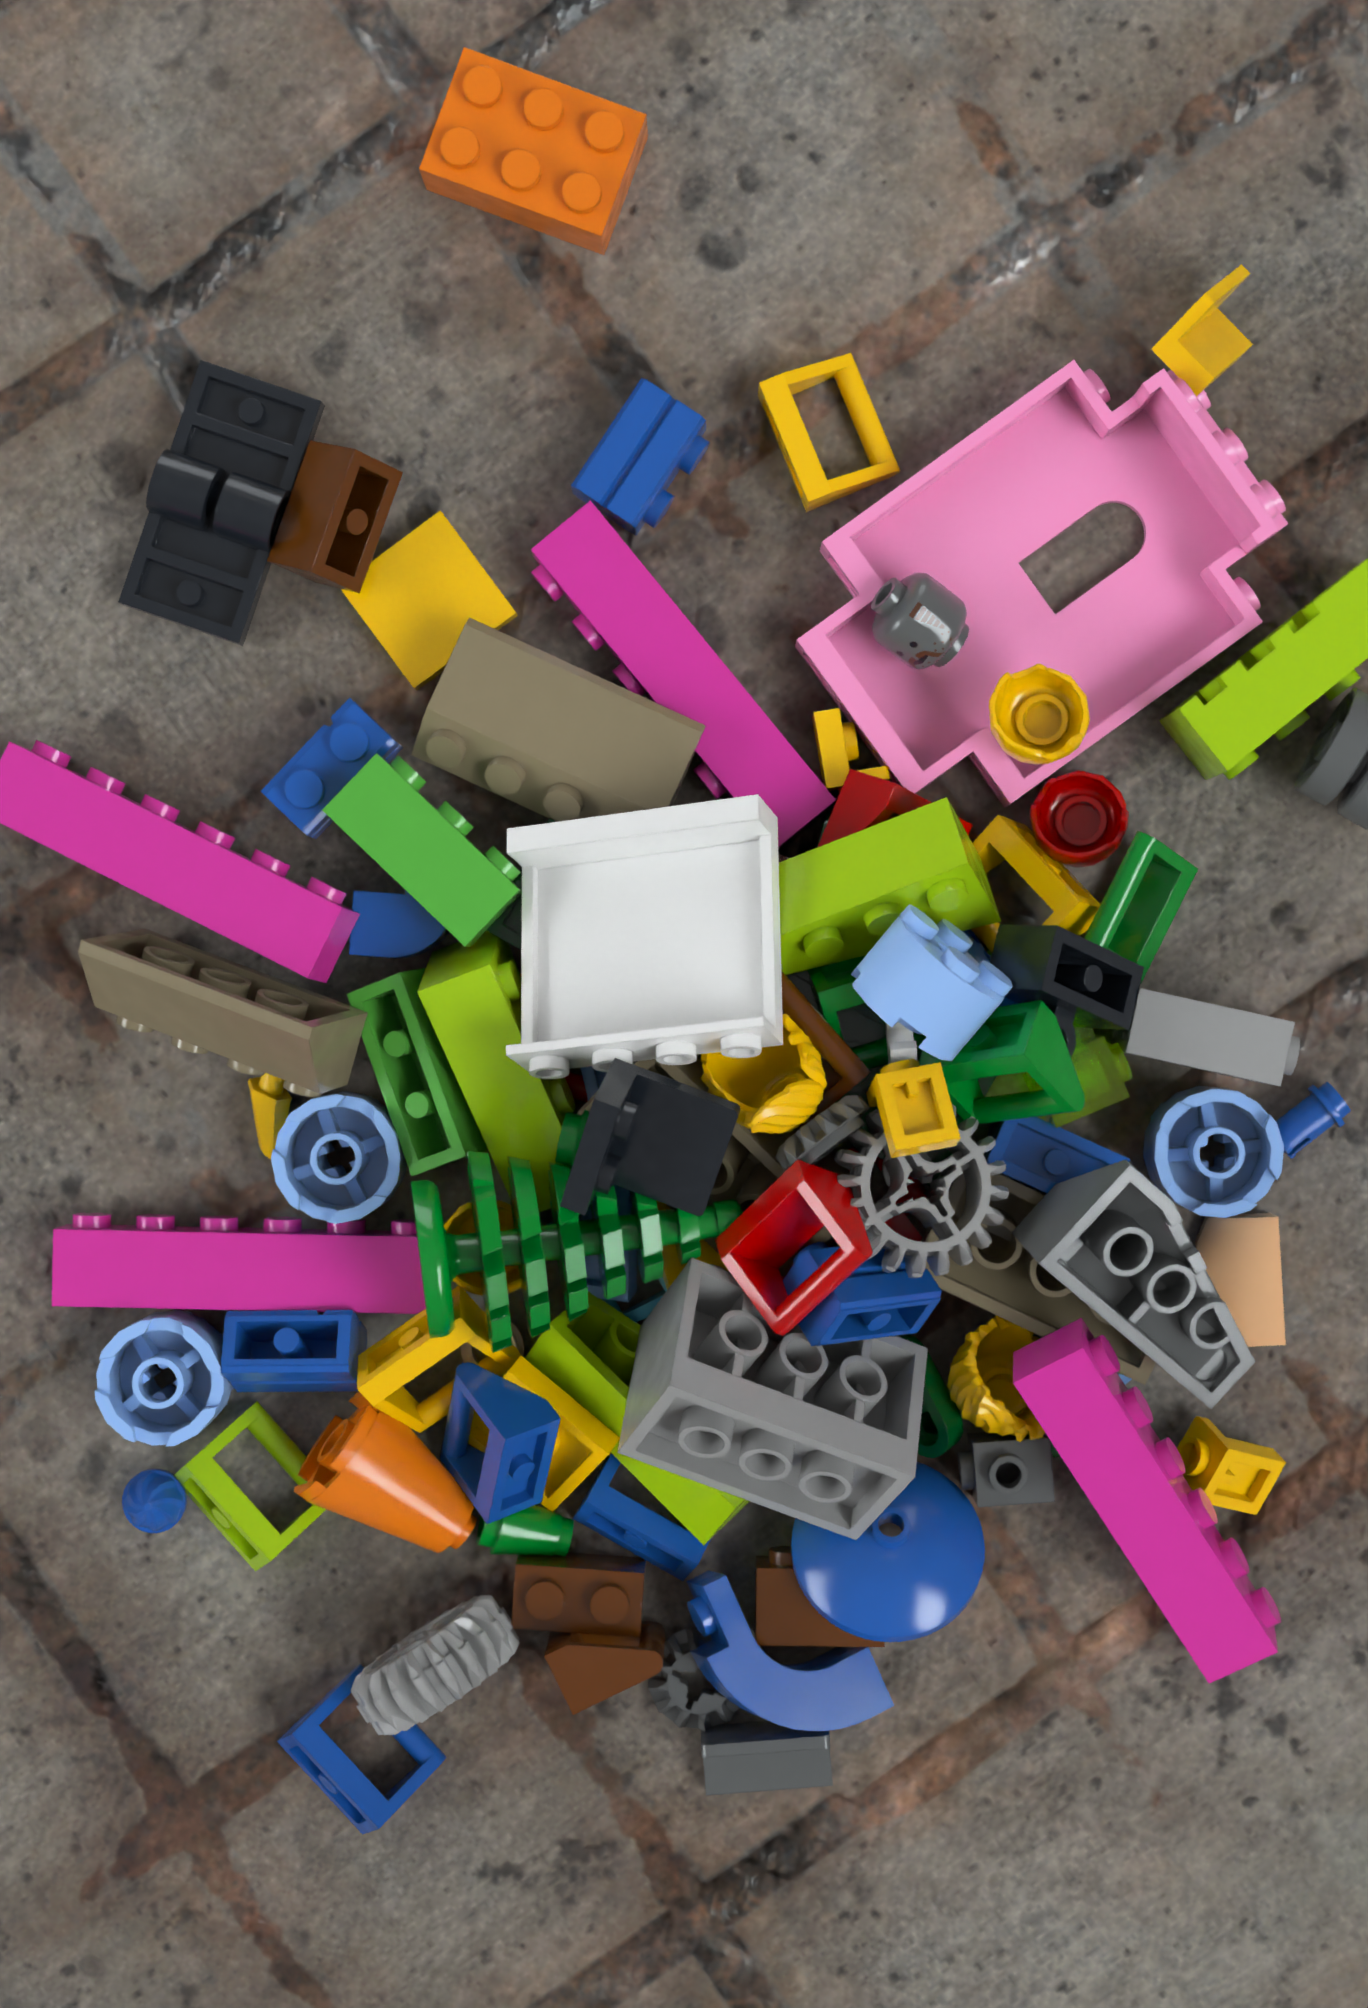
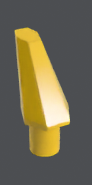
[248,1073,292,1159]

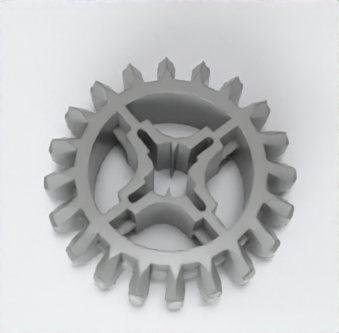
[834,1105,1009,1278]
[351,1595,519,1735]

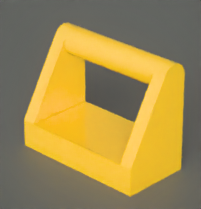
[758,353,900,512]
[971,815,1100,953]
[357,1285,521,1433]

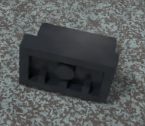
[560,1058,741,1216]

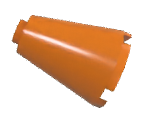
[294,1392,477,1553]

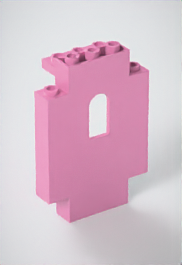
[795,360,1288,808]

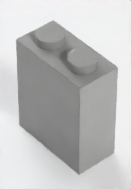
[1108,988,1300,1087]

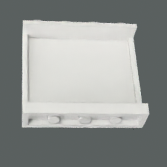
[506,794,783,1079]

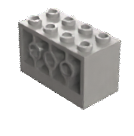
[617,1258,928,1540]

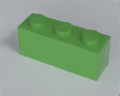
[322,753,522,948]
[346,968,488,1176]

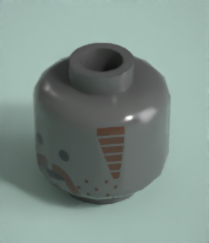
[871,572,969,670]

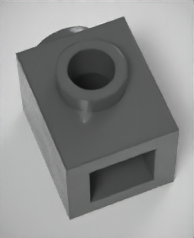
[958,1432,1055,1507]

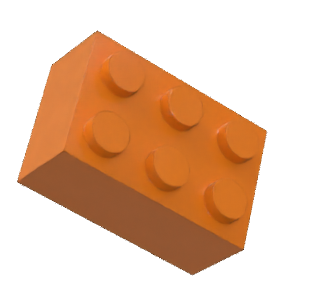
[419,47,648,255]

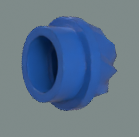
[122,1469,187,1533]

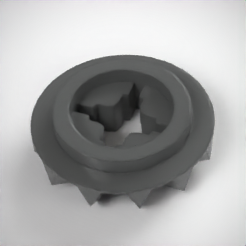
[775,1095,870,1171]
[648,1627,740,1732]

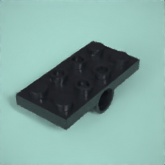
[118,360,325,646]

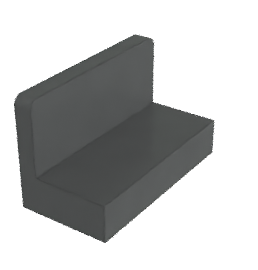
[701,1721,833,1796]

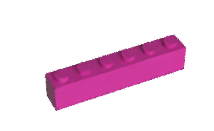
[531,500,836,849]
[0,740,360,983]
[52,1213,426,1314]
[1013,1318,1281,1684]

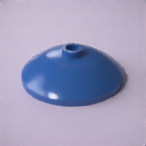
[791,1462,985,1642]

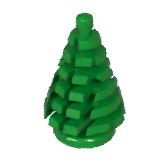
[411,1151,743,1353]

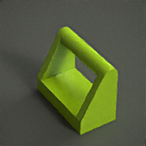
[174,1401,326,1571]

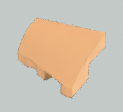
[1195,1213,1286,1347]

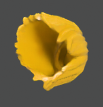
[700,1014,827,1134]
[947,1315,1045,1442]

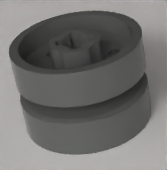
[1294,687,1368,830]

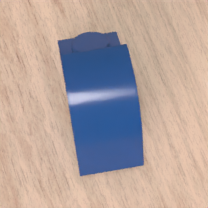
[349,890,450,958]

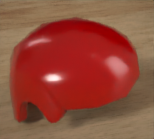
[1030,770,1129,868]

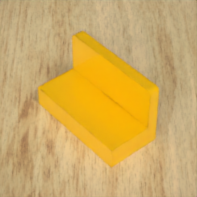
[1151,264,1253,396]

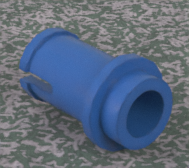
[1276,1082,1351,1160]

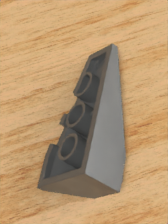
[1011,1159,1256,1409]

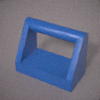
[984,1117,1130,1194]
[440,1362,561,1524]
[573,1452,711,1581]
[277,1664,446,1835]

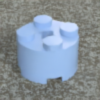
[851,904,1013,1061]
[1143,1086,1284,1218]
[271,1091,407,1224]
[95,1310,234,1447]

